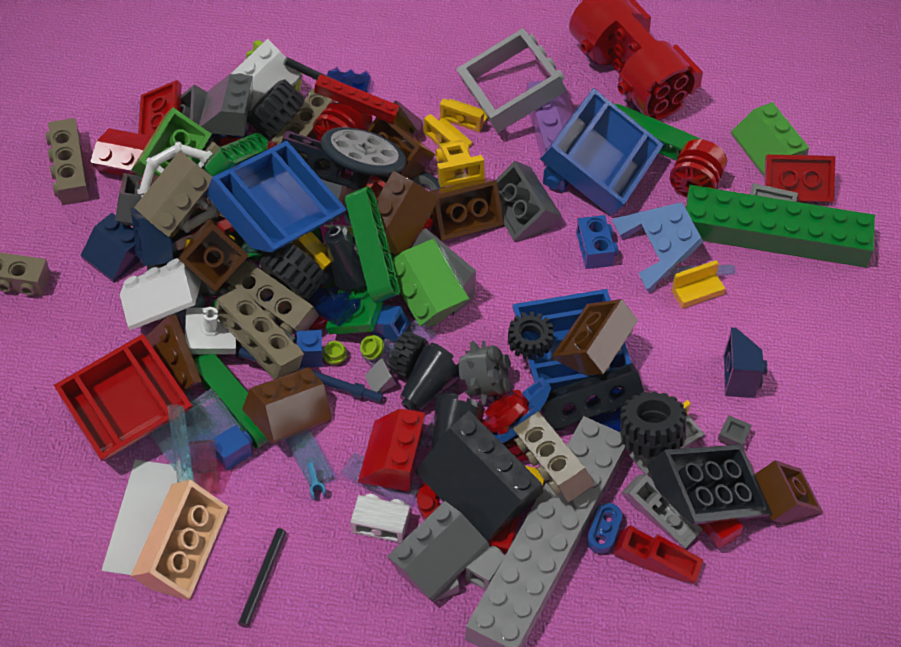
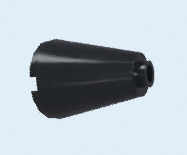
[324,226,367,293]
[400,342,460,412]
[432,393,485,449]

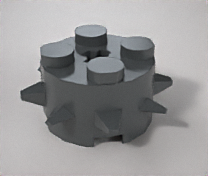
[459,340,511,406]

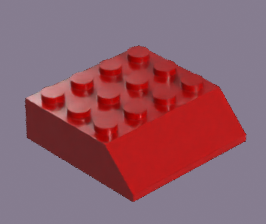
[54,334,193,462]

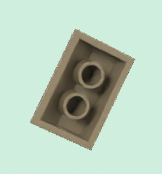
[134,151,212,238]

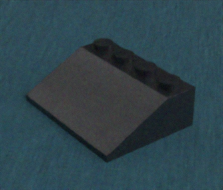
[415,411,544,543]
[646,444,772,525]

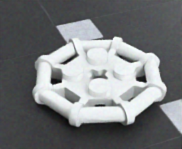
[137,142,220,233]

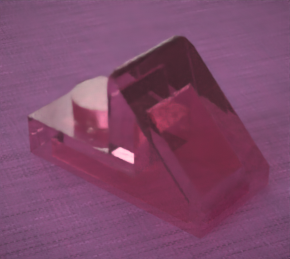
[188,439,220,493]

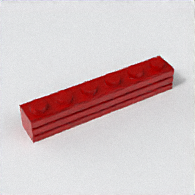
[314,74,400,124]

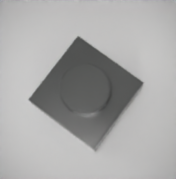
[718,415,752,447]

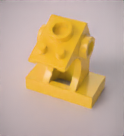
[435,140,485,187]

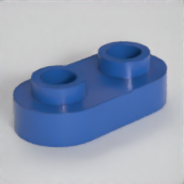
[587,503,622,554]

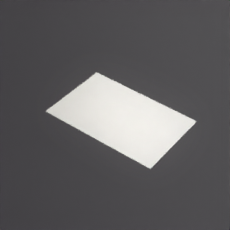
[101,460,216,575]

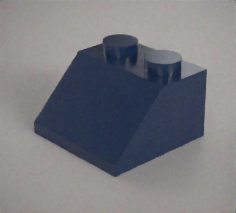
[130,208,176,266]
[81,213,140,283]
[723,327,767,398]

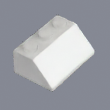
[231,39,303,111]
[120,258,202,331]

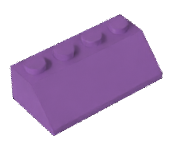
[526,80,574,166]

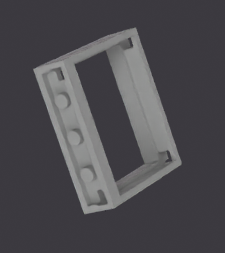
[456,28,567,133]

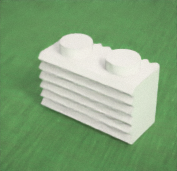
[351,494,410,544]

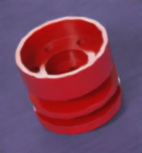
[313,100,373,141]
[669,139,728,198]

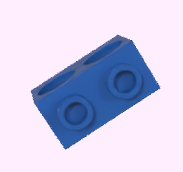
[576,215,618,269]

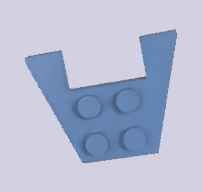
[612,202,703,293]

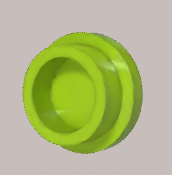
[360,335,384,360]
[322,341,347,365]

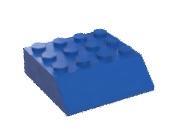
[540,88,664,216]
[206,141,347,252]
[512,289,632,391]

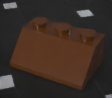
[367,117,436,179]
[377,170,440,256]
[430,178,504,241]
[552,299,638,376]
[242,367,332,444]

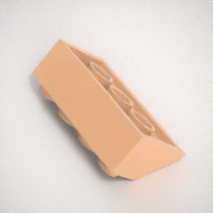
[131,479,229,600]

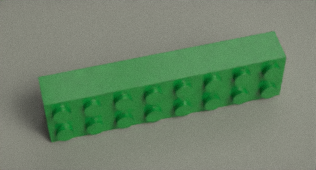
[685,185,875,268]

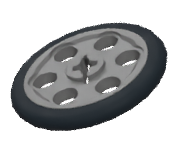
[321,127,406,176]

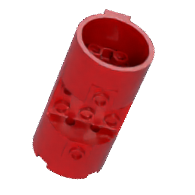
[569,0,703,120]

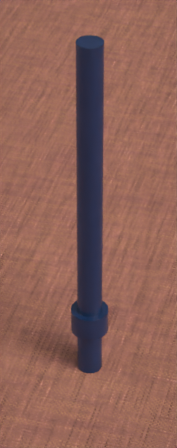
[238,347,383,403]

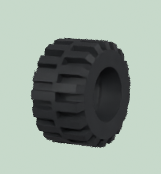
[248,79,305,139]
[259,243,326,301]
[621,391,687,459]

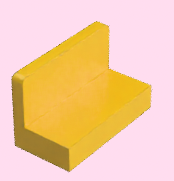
[439,98,488,133]
[423,114,472,148]
[291,232,331,272]
[671,260,726,309]

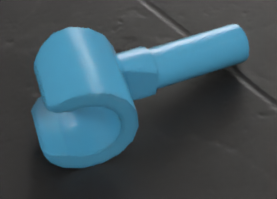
[307,462,325,501]

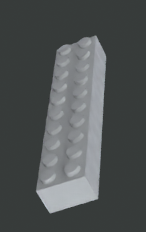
[465,416,627,647]

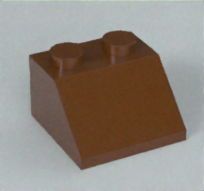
[178,218,249,292]
[755,460,823,525]

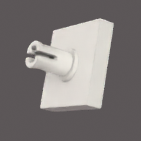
[185,307,236,354]

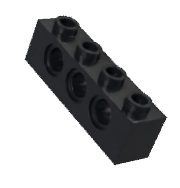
[281,130,370,190]
[541,363,644,431]

